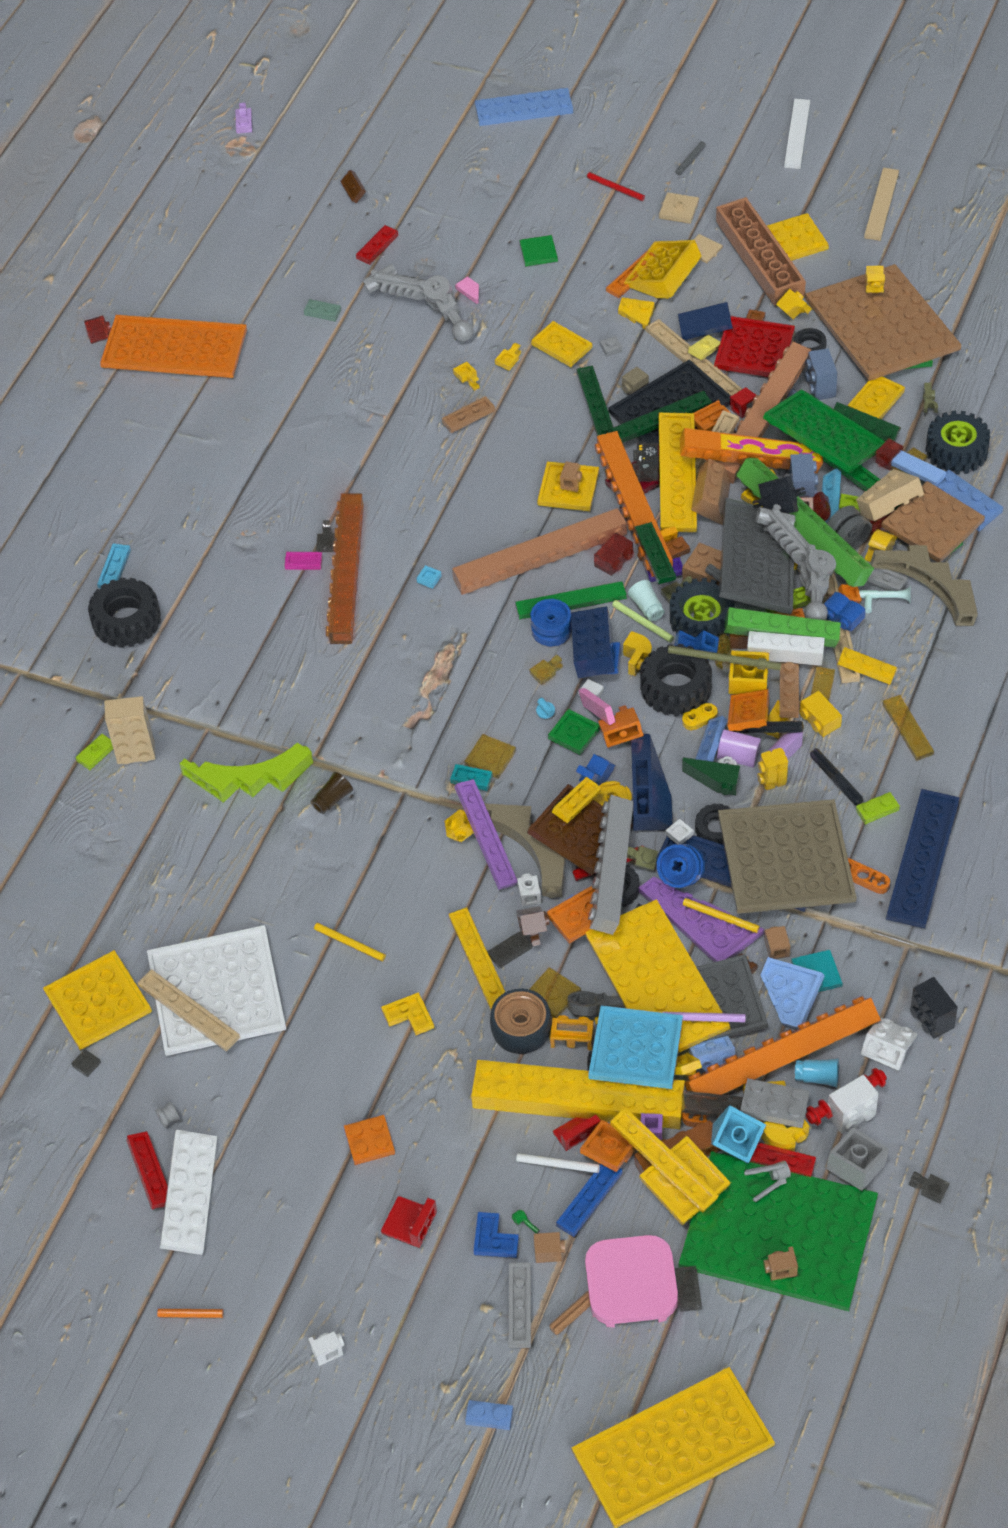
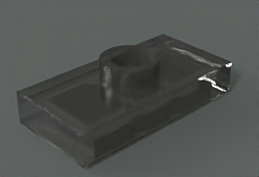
[674,1266,702,1312]

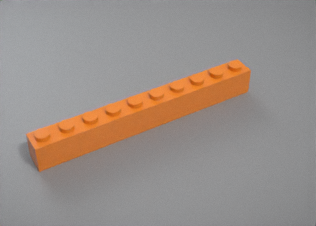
[595,431,673,577]
[685,996,881,1105]

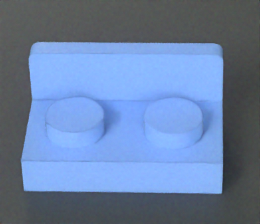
[689,1036,735,1074]

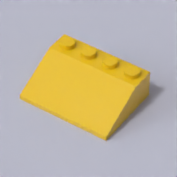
[624,240,702,299]

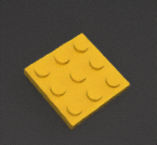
[767,213,829,261]
[537,461,599,511]
[639,1136,730,1225]

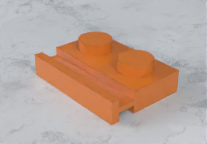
[694,400,731,431]

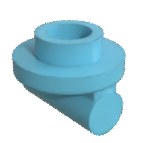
[536,698,555,719]

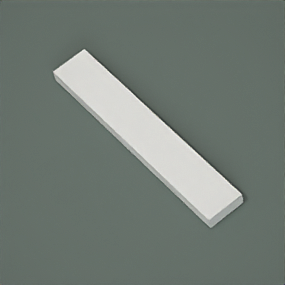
[784,99,810,169]

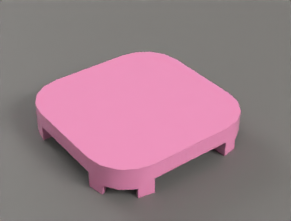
[585,1235,678,1328]

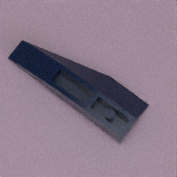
[631,734,673,831]

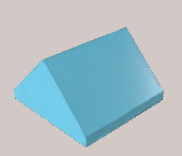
[711,1106,766,1163]

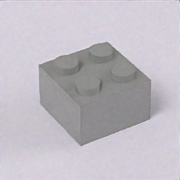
[826,1127,889,1191]

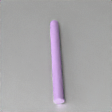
[662,1012,746,1022]

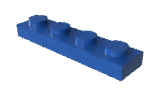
[556,1164,623,1237]

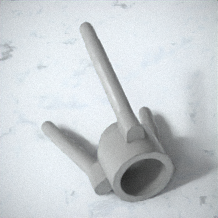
[744,1161,791,1202]

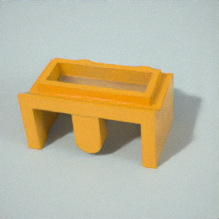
[550,1015,594,1051]

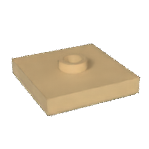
[659,192,699,224]

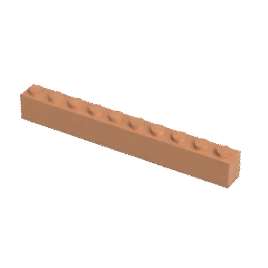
[715,341,811,484]
[452,508,627,595]

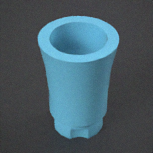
[795,1058,839,1088]

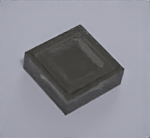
[71,1049,101,1077]

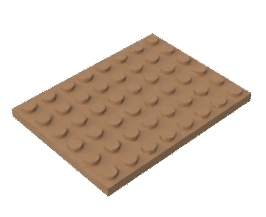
[805,264,961,381]

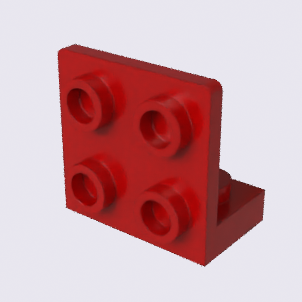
[381,1196,437,1248]

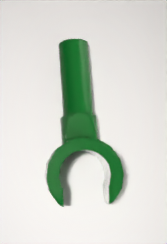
[512,1210,540,1234]

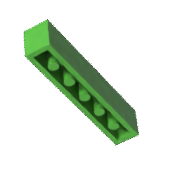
[724,607,841,648]

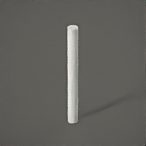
[516,1153,600,1173]

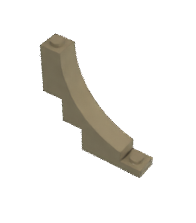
[484,803,566,898]

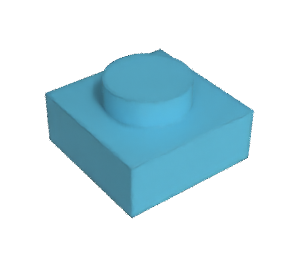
[417,565,442,589]

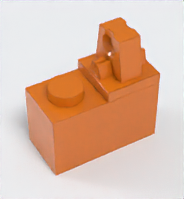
[598,705,644,748]

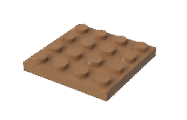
[882,481,985,562]

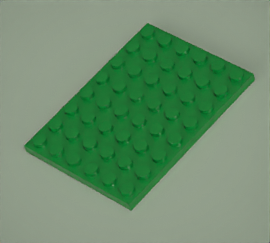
[678,1151,878,1312]

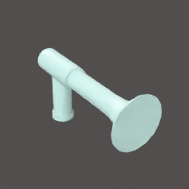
[859,585,911,613]

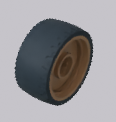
[490,988,552,1054]

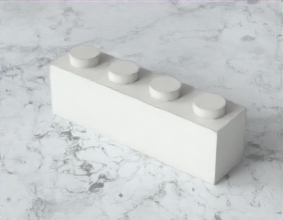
[747,631,825,666]

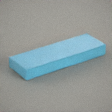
[97,543,131,588]

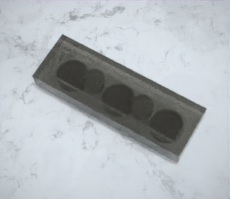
[682,1091,743,1116]

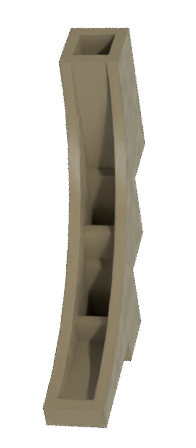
[870,545,978,626]

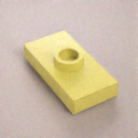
[688,335,720,360]

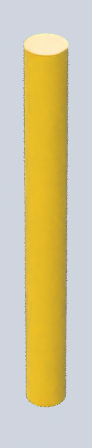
[683,898,760,933]
[314,922,386,962]

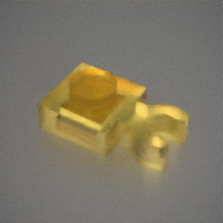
[715,634,731,669]

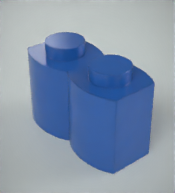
[824,592,866,631]

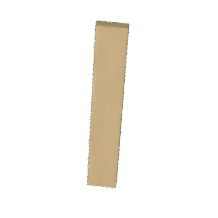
[864,168,899,241]
[138,969,240,1052]

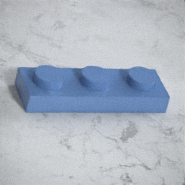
[695,715,727,762]

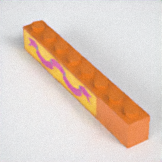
[680,428,823,473]

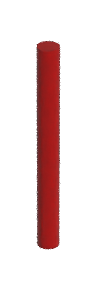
[587,172,645,201]

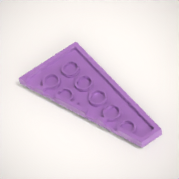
[639,877,765,962]

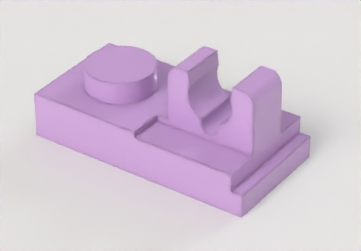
[235,102,252,133]

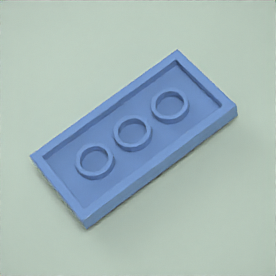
[937,470,1004,531]

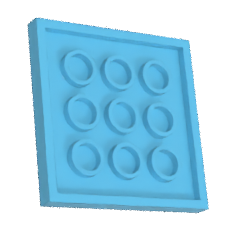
[588,1006,683,1089]

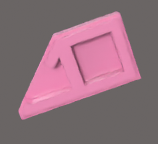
[455,276,479,304]

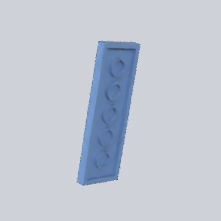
[475,88,573,126]

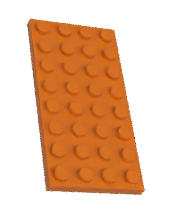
[100,315,247,378]

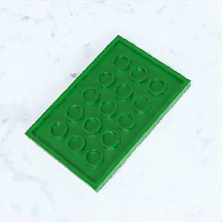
[763,389,887,473]

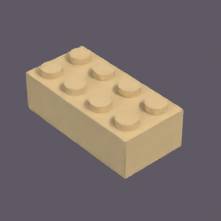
[104,696,155,764]

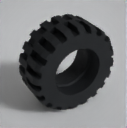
[88,578,161,648]
[640,644,712,716]

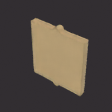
[693,234,723,263]

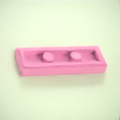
[578,688,615,725]

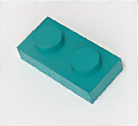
[450,764,493,791]

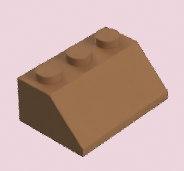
[691,459,730,525]

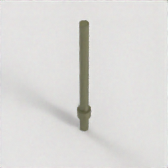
[668,646,781,671]

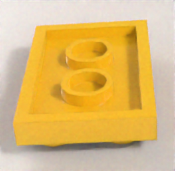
[531,321,593,367]
[848,376,905,419]

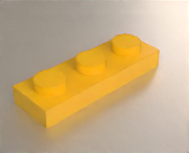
[837,647,897,685]
[552,777,602,824]

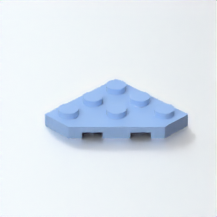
[760,957,824,1029]

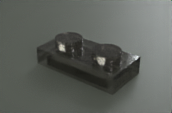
[487,931,532,969]

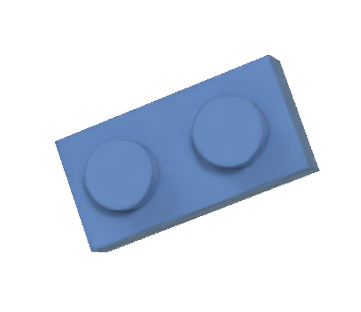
[465,1400,513,1430]

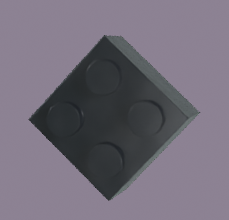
[910,977,958,1039]

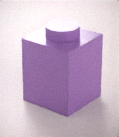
[641,1113,663,1140]

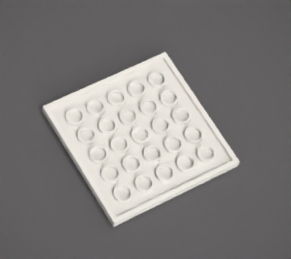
[147,925,286,1056]

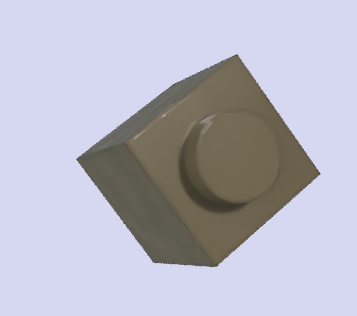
[621,367,649,395]

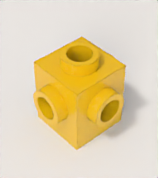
[444,809,474,842]

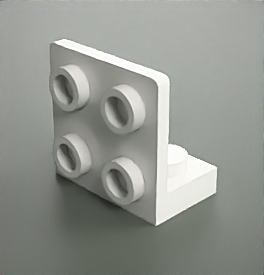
[861,1018,918,1071]

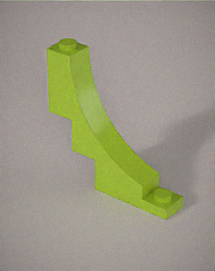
[179,742,313,803]

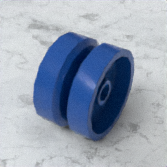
[530,599,572,647]
[657,844,705,888]

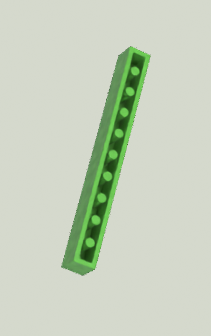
[736,458,874,587]

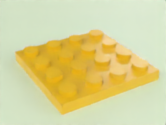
[43,950,152,1050]

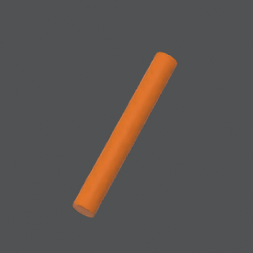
[157,1308,224,1318]

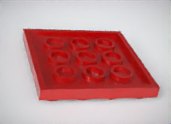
[714,316,795,377]

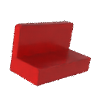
[553,1115,601,1151]

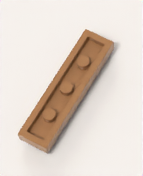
[779,662,799,718]

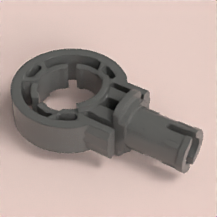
[567,991,625,1016]

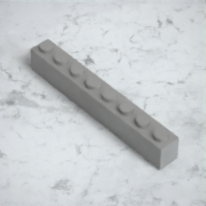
[588,795,633,935]

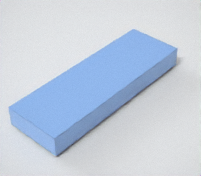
[891,451,946,487]

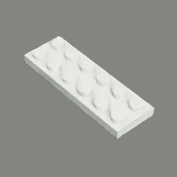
[160,1130,217,1255]

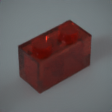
[594,533,634,576]

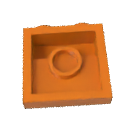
[580,1120,636,1172]

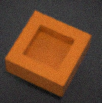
[838,584,862,603]

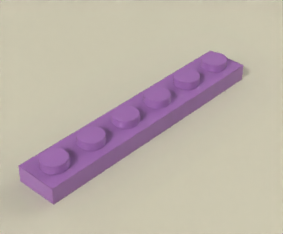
[454,779,518,890]

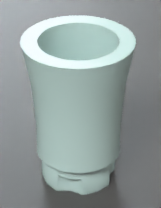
[628,580,665,622]

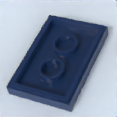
[678,302,733,340]

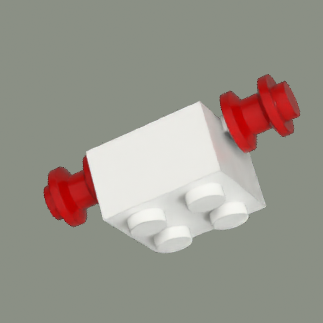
[805,1068,887,1134]

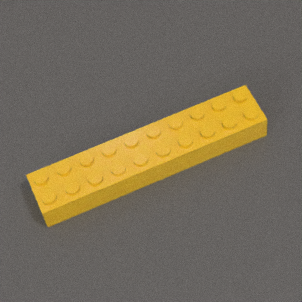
[471,1060,685,1129]

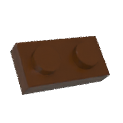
[340,170,366,203]

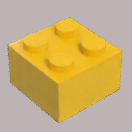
[728,650,769,694]

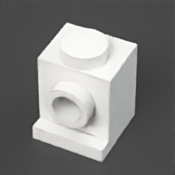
[517,874,541,907]
[308,1331,345,1366]

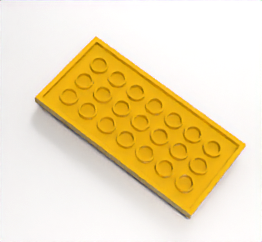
[585,899,730,1053]
[571,1367,775,1528]

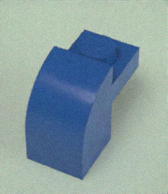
[674,630,719,660]
[576,754,616,785]

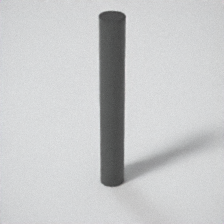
[675,141,706,175]

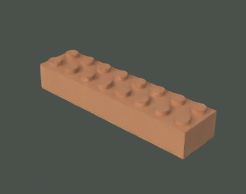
[716,197,806,306]

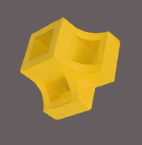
[776,289,812,320]

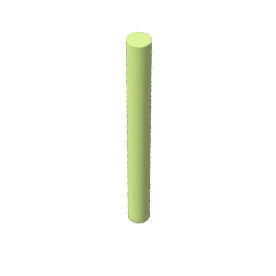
[612,600,674,643]

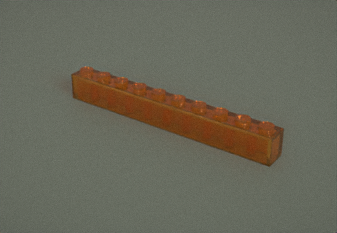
[326,493,364,644]

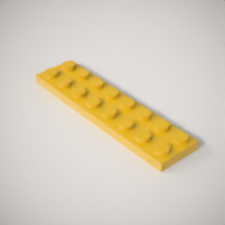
[659,413,697,532]

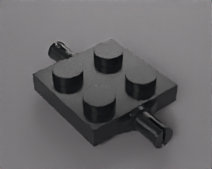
[752,476,806,514]

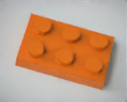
[727,689,770,731]
[546,886,595,944]

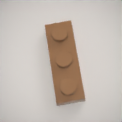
[442,396,495,433]

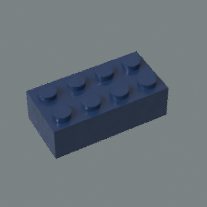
[571,606,615,678]

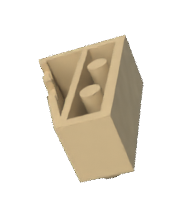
[856,469,924,521]

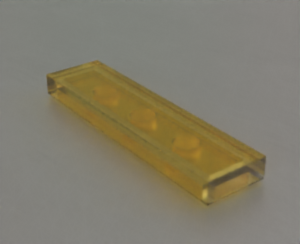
[883,695,934,761]

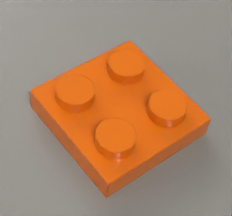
[344,1115,395,1165]

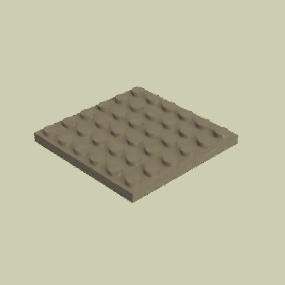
[718,799,857,914]

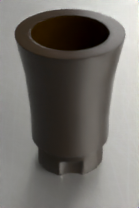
[310,772,353,814]

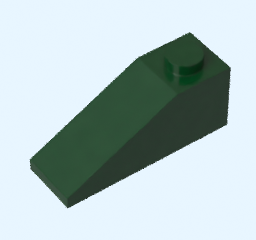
[682,757,740,796]

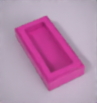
[284,552,322,570]

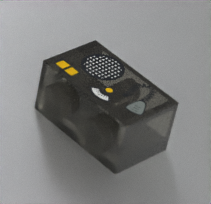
[633,443,658,482]

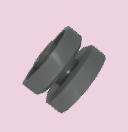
[827,506,872,550]

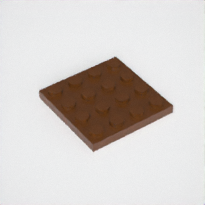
[527,784,633,876]

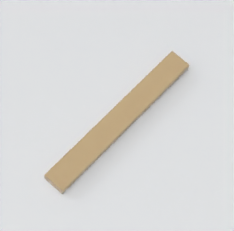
[646,319,742,396]
[822,572,860,684]

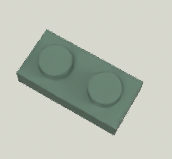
[304,299,341,322]

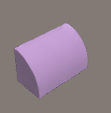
[717,730,761,768]
[768,732,803,759]

